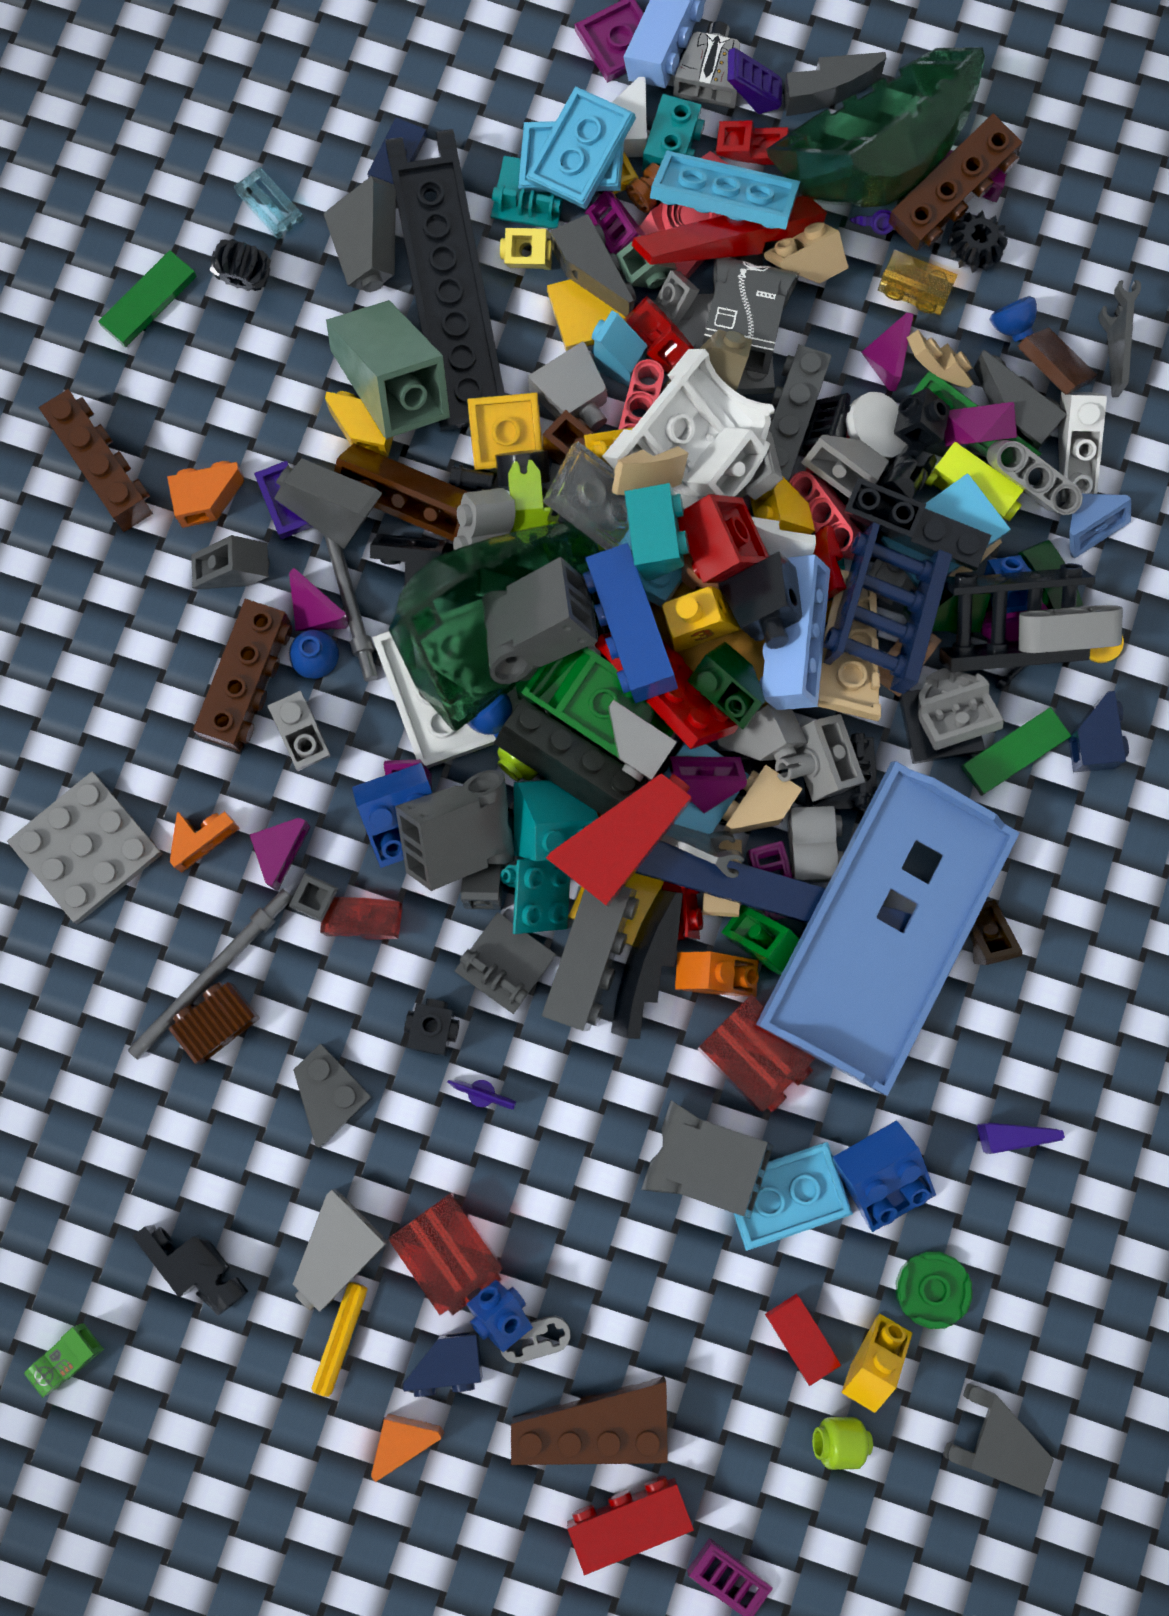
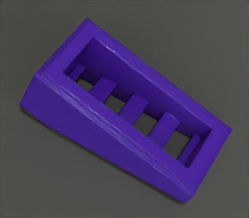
[727,48,782,114]
[977,1123,1065,1154]

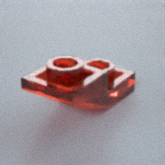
[320,897,403,940]

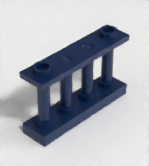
[823,522,952,694]

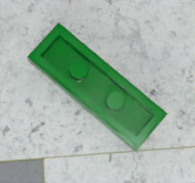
[98,250,197,348]
[961,707,1071,796]

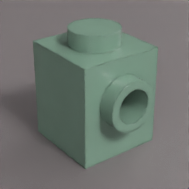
[616,235,677,289]

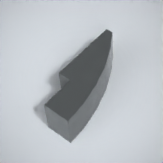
[783,52,886,116]

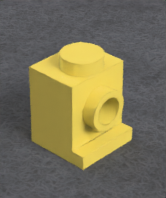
[500,228,552,270]

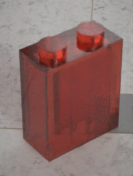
[697,994,815,1113]
[388,1192,504,1316]

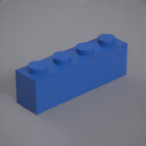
[583,542,678,703]

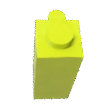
[925,442,1024,522]

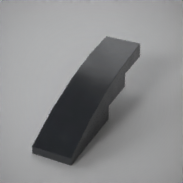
[611,890,683,1039]

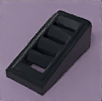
[803,393,851,454]

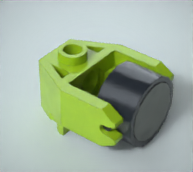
[495,450,557,545]

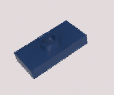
[367,117,427,184]

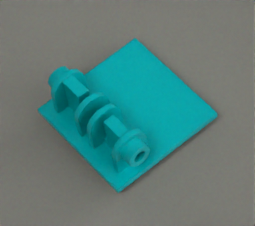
[490,156,564,229]
[500,859,571,934]

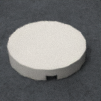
[846,392,907,460]

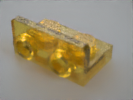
[877,249,958,316]

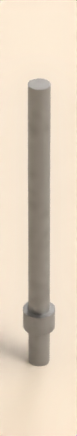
[324,535,378,682]
[128,889,293,1060]

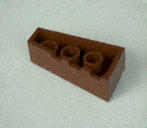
[511,1376,668,1465]

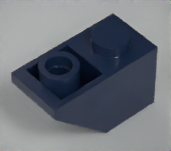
[1068,691,1129,773]
[403,1331,483,1397]

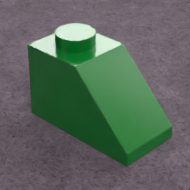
[721,904,799,976]

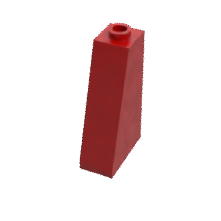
[546,773,692,906]

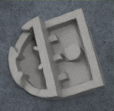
[918,668,1004,750]

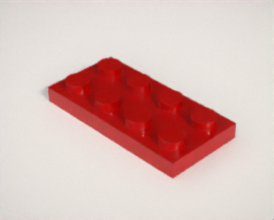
[594,632,739,749]

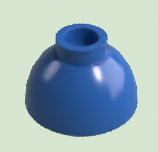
[989,296,1037,342]
[289,630,339,679]
[466,691,513,738]

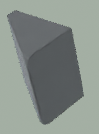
[289,873,339,922]

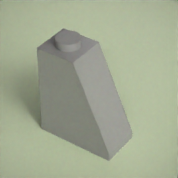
[293,1189,389,1312]

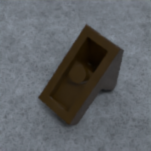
[969,899,1022,965]

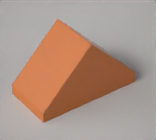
[371,1414,445,1482]

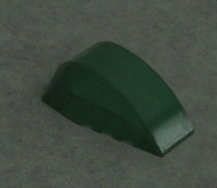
[766,47,985,208]
[388,519,600,732]

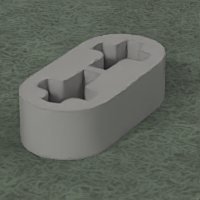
[500,1316,571,1363]

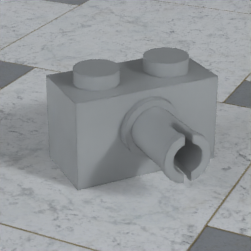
[775,714,865,802]

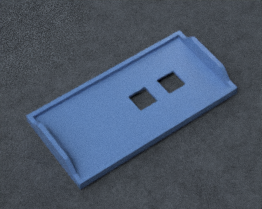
[756,761,1020,1096]

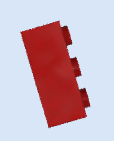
[567,1476,694,1576]

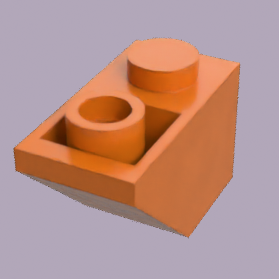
[167,461,244,528]
[675,951,759,997]

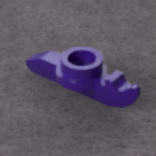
[850,209,894,235]
[447,1080,516,1109]

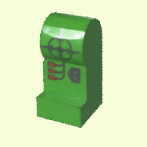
[24,1323,104,1398]

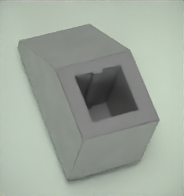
[268,691,331,771]

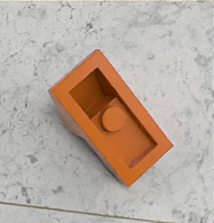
[170,811,240,873]

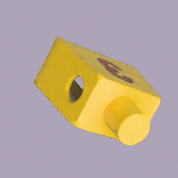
[662,586,741,652]

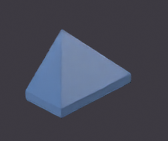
[1070,494,1131,558]

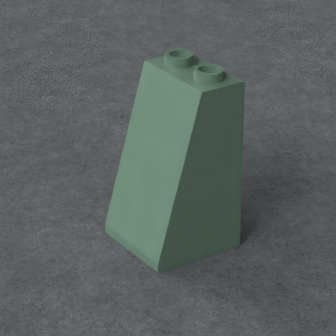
[326,300,450,439]

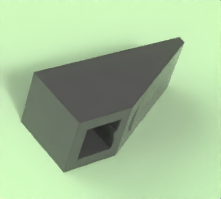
[551,214,637,317]
[974,350,1066,450]

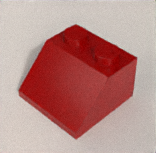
[678,494,769,583]

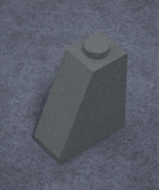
[323,176,396,293]
[274,458,383,549]

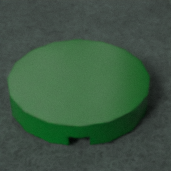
[895,1251,973,1329]

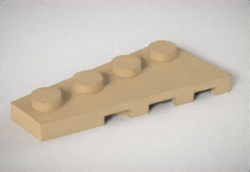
[818,569,881,722]

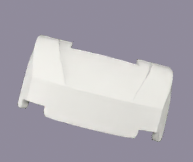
[602,349,775,509]

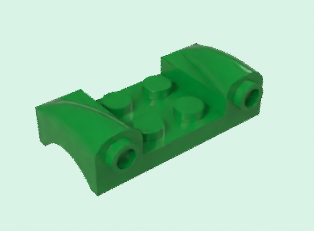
[521,646,674,759]

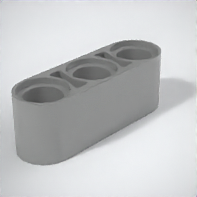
[987,440,1083,515]
[1019,605,1123,653]

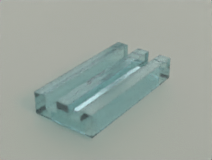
[234,167,304,240]

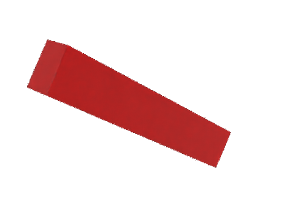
[631,195,827,265]

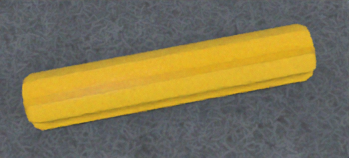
[311,1282,368,1397]

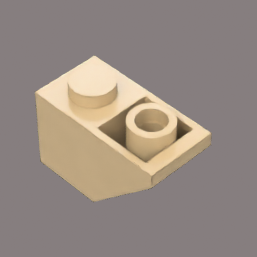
[764,222,848,284]
[722,765,802,834]

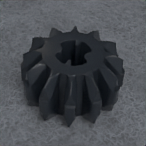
[948,210,1008,273]
[210,239,271,291]

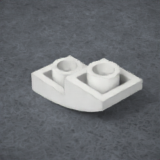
[752,517,816,558]

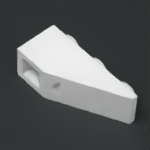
[1058,392,1107,502]

